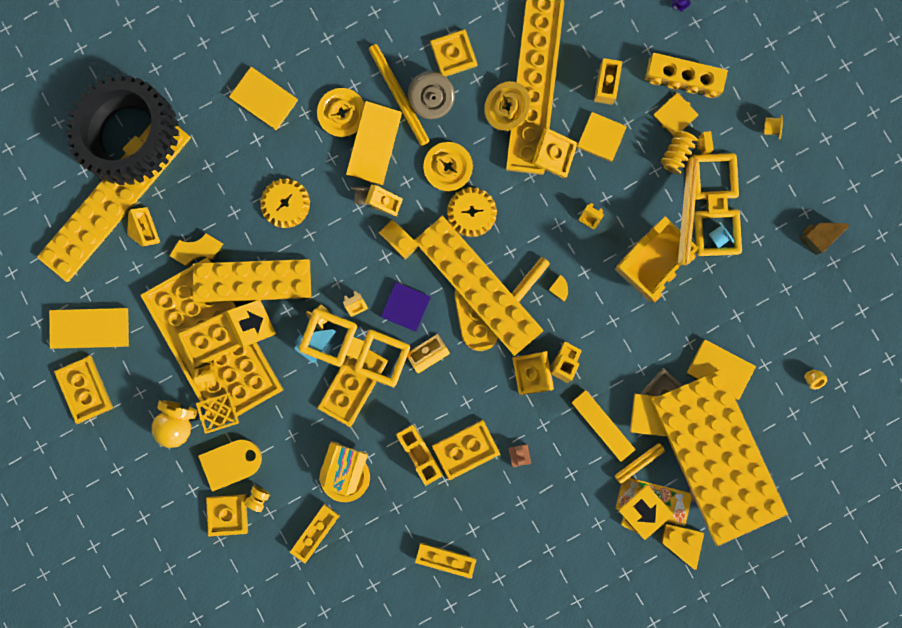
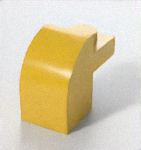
[550,341,582,383]

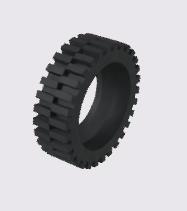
[66,75,179,185]

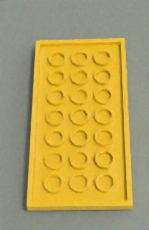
[141,257,284,428]
[651,369,788,546]

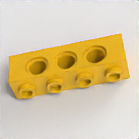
[645,53,728,98]

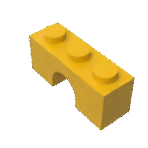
[396,424,443,486]

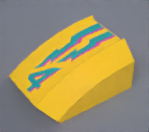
[319,441,369,496]

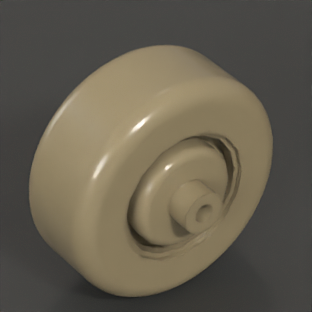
[408,71,455,119]

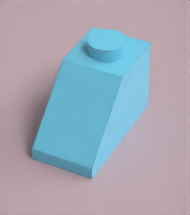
[294,329,338,363]

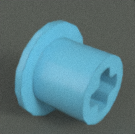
[709,222,735,248]

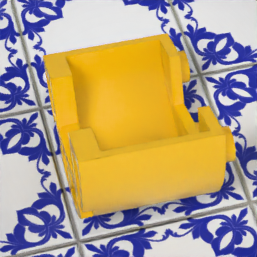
[614,216,699,303]

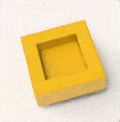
[697,131,714,154]

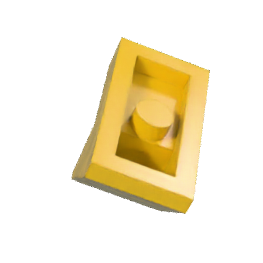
[365,185,403,217]

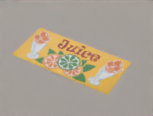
[616,478,692,526]

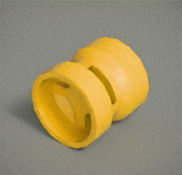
[244,486,270,512]

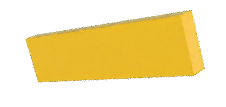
[571,390,636,462]

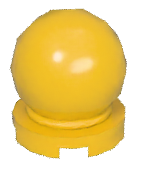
[151,400,198,448]

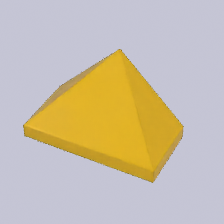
[127,207,160,247]

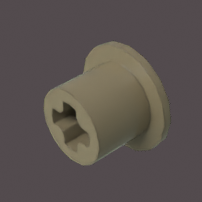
[351,186,370,205]

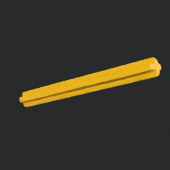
[369,44,429,146]
[678,157,699,265]

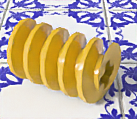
[660,131,698,175]

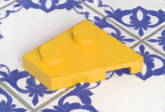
[661,523,704,570]

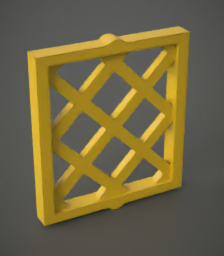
[196,393,239,434]

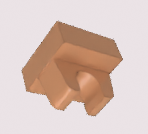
[508,444,531,467]

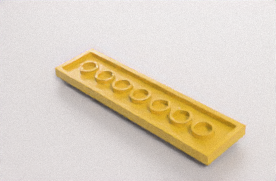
[414,216,544,356]

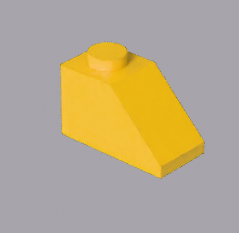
[379,220,419,260]

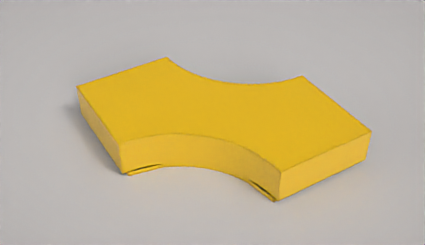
[170,233,223,266]

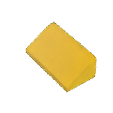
[407,334,450,373]

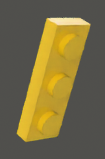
[290,504,340,563]
[415,543,476,578]

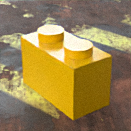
[594,58,623,105]

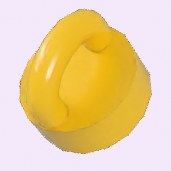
[804,370,827,389]

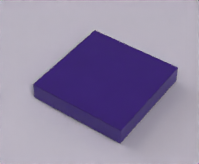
[381,282,431,332]

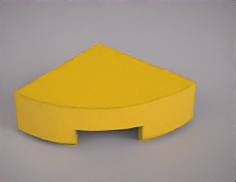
[549,275,568,302]

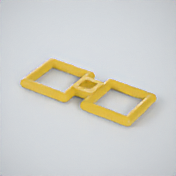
[692,153,742,256]
[299,309,410,387]

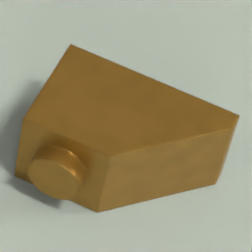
[800,223,849,255]

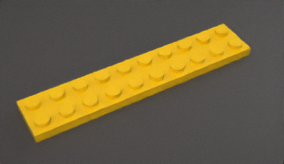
[506,0,564,175]
[37,124,191,282]

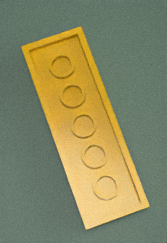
[193,259,311,303]

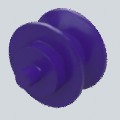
[671,0,691,12]

